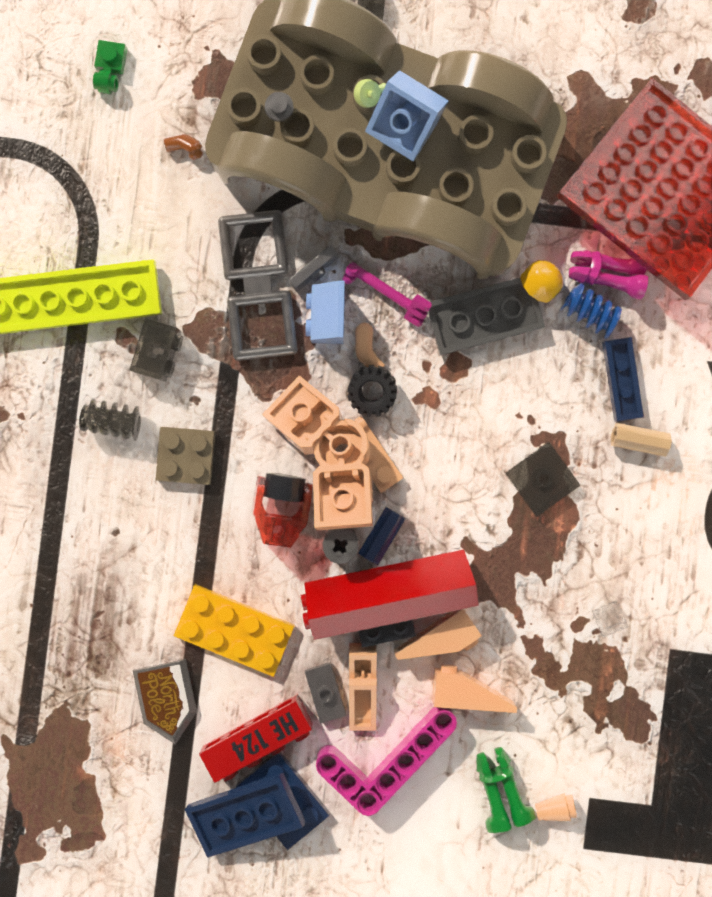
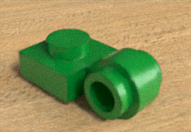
[93,40,128,95]

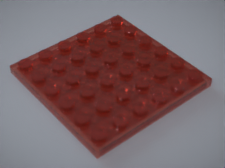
[556,78,712,301]

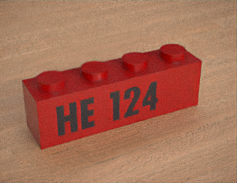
[199,694,313,783]

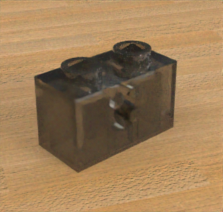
[129,318,183,382]

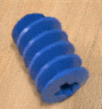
[559,283,622,339]

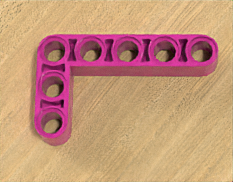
[316,707,457,816]

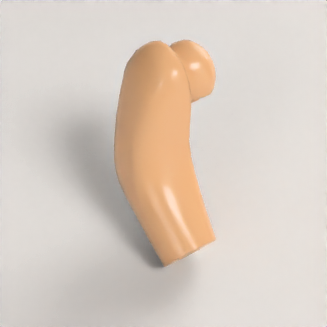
[355,323,385,367]

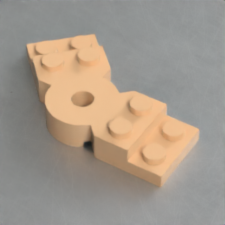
[262,376,373,530]

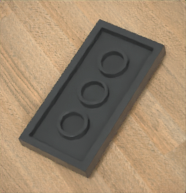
[428,278,545,356]

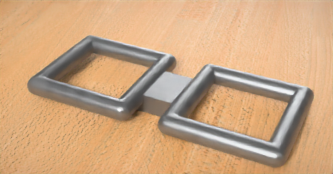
[218,210,297,361]

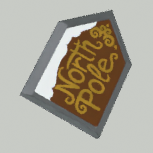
[133,659,197,745]

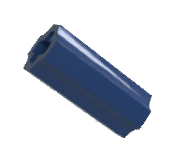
[358,506,406,565]

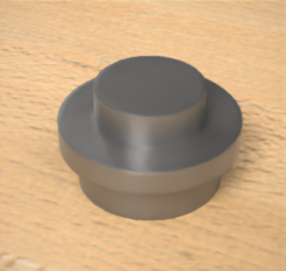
[265,92,294,122]

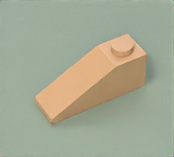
[394,609,482,660]
[432,664,517,713]

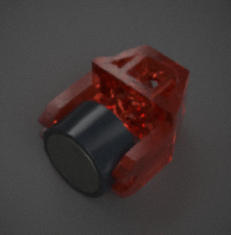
[251,472,313,548]

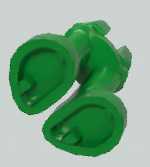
[476,747,536,833]

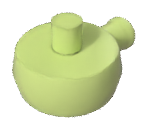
[354,79,386,108]

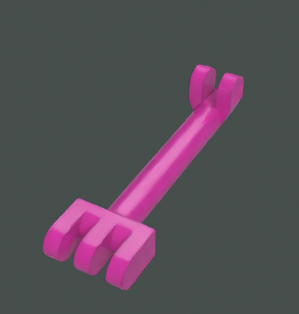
[342,262,432,327]

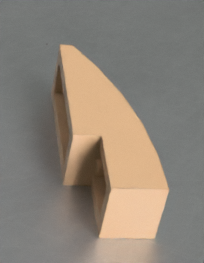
[349,643,377,731]

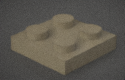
[155,426,215,485]

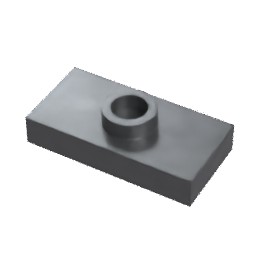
[289,245,338,292]
[305,662,346,724]

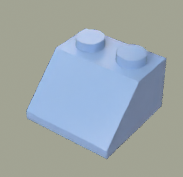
[365,70,449,161]
[306,281,345,344]

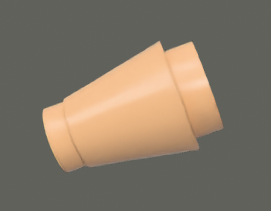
[535,793,577,821]

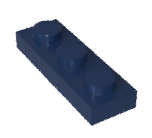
[602,337,644,422]

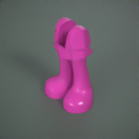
[568,249,651,300]

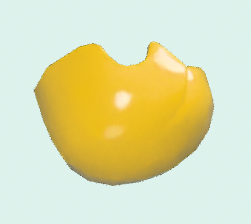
[520,260,563,303]

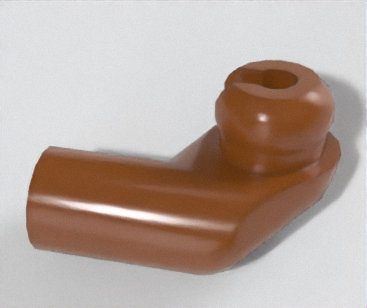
[164,134,203,160]

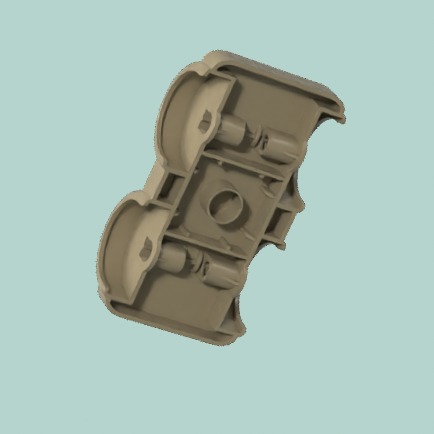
[205,0,567,279]

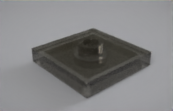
[504,441,580,517]

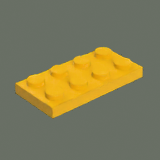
[173,584,295,677]

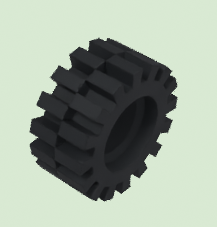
[347,365,397,417]

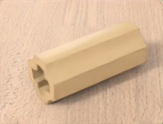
[610,423,672,457]

